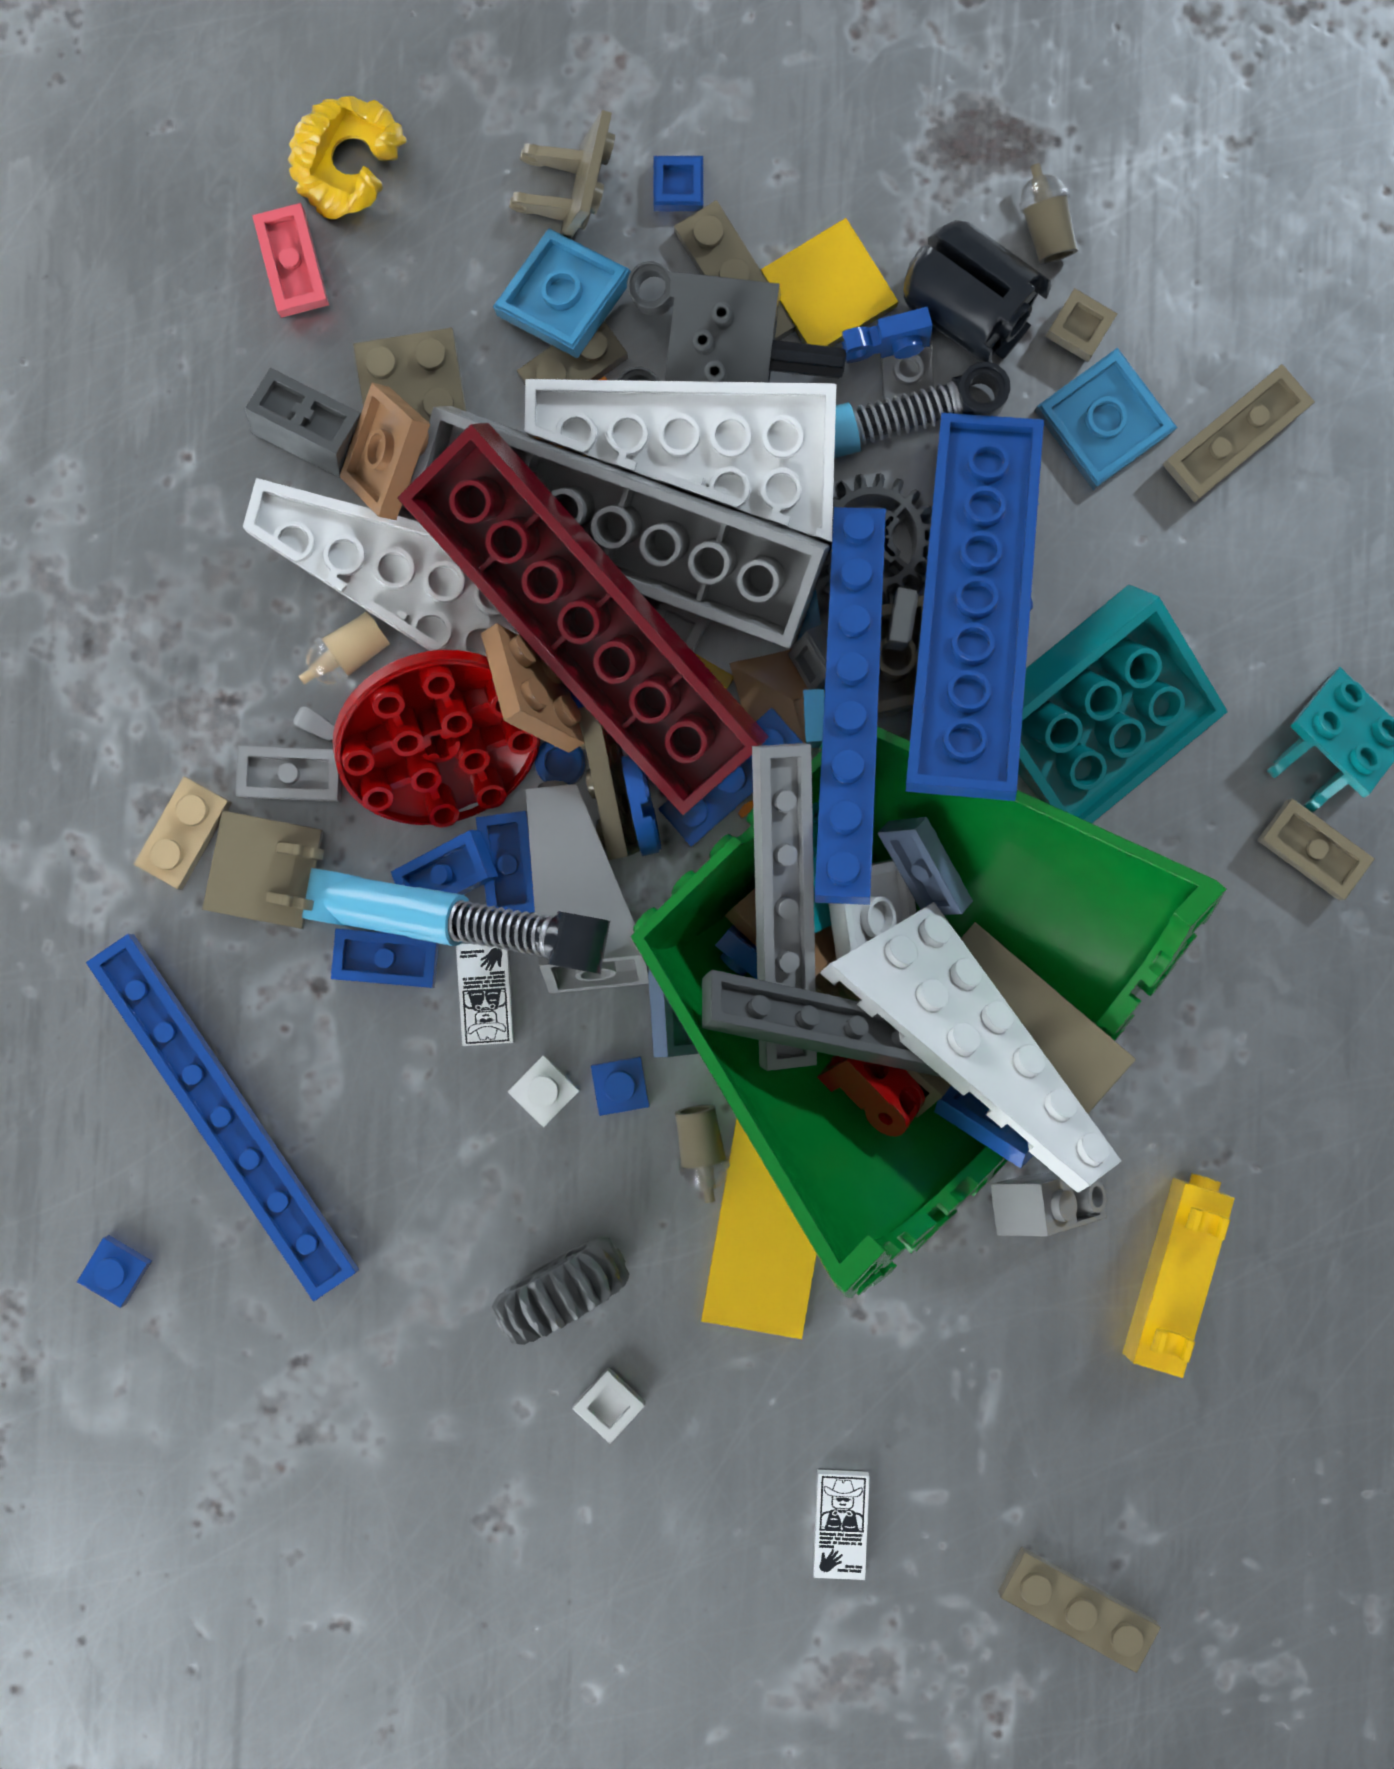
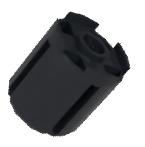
[903,220,1052,362]

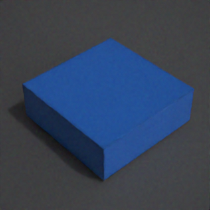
[653,156,703,212]

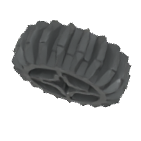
[805,473,932,605]
[492,1237,630,1345]

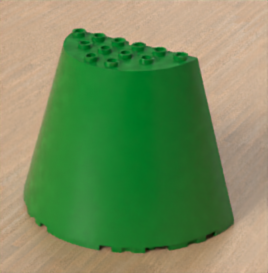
[630,726,1227,1298]

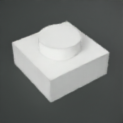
[508,1054,580,1127]
[572,1367,646,1444]

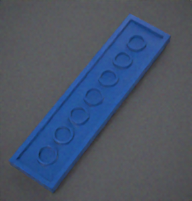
[905,413,1044,801]

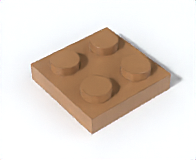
[340,382,431,520]
[481,623,585,753]

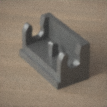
[245,368,361,478]

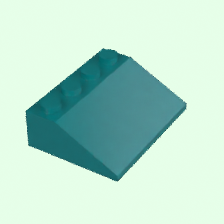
[1018,584,1228,823]

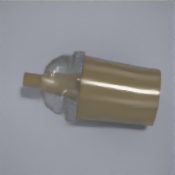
[1019,163,1078,264]
[675,1105,730,1203]

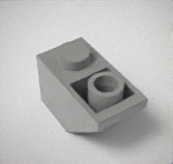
[991,1172,1106,1236]

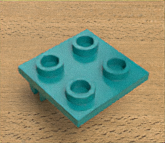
[1266,667,1394,813]

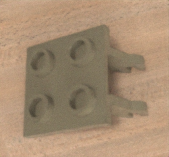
[509,110,615,239]
[202,810,324,929]

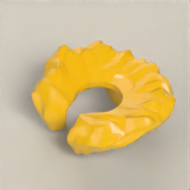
[288,96,407,219]

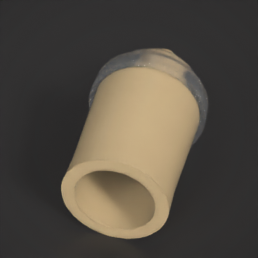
[298,611,390,685]

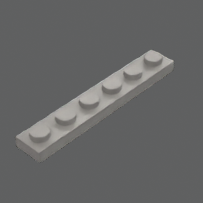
[752,743,817,1071]

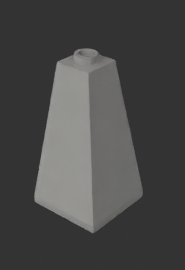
[526,780,649,994]

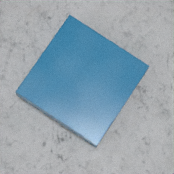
[493,228,631,358]
[1034,348,1177,490]

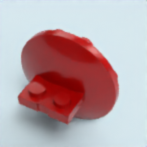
[332,650,541,828]

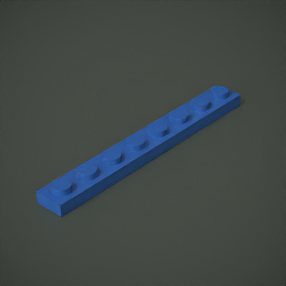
[815,507,886,905]
[86,934,359,1302]

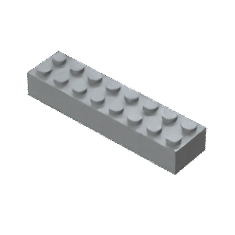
[404,406,831,649]

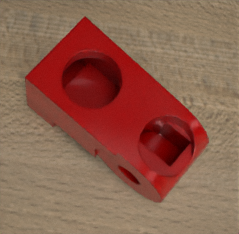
[817,1055,925,1137]

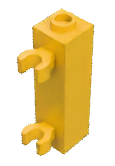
[1122,1173,1235,1378]

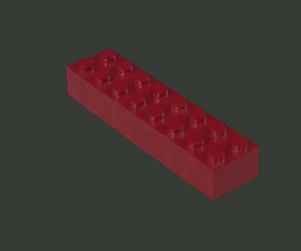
[397,423,769,815]

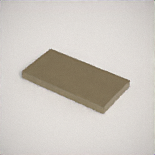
[961,922,1136,1114]

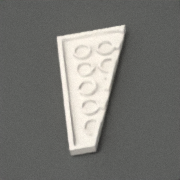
[524,379,837,544]
[243,478,519,656]
[820,902,1121,1193]

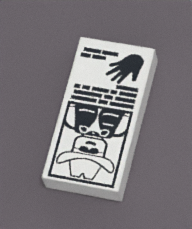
[456,943,515,1046]
[813,1469,870,1580]

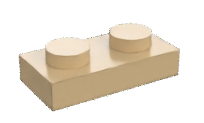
[134,776,232,890]

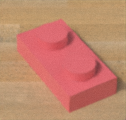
[252,203,329,318]

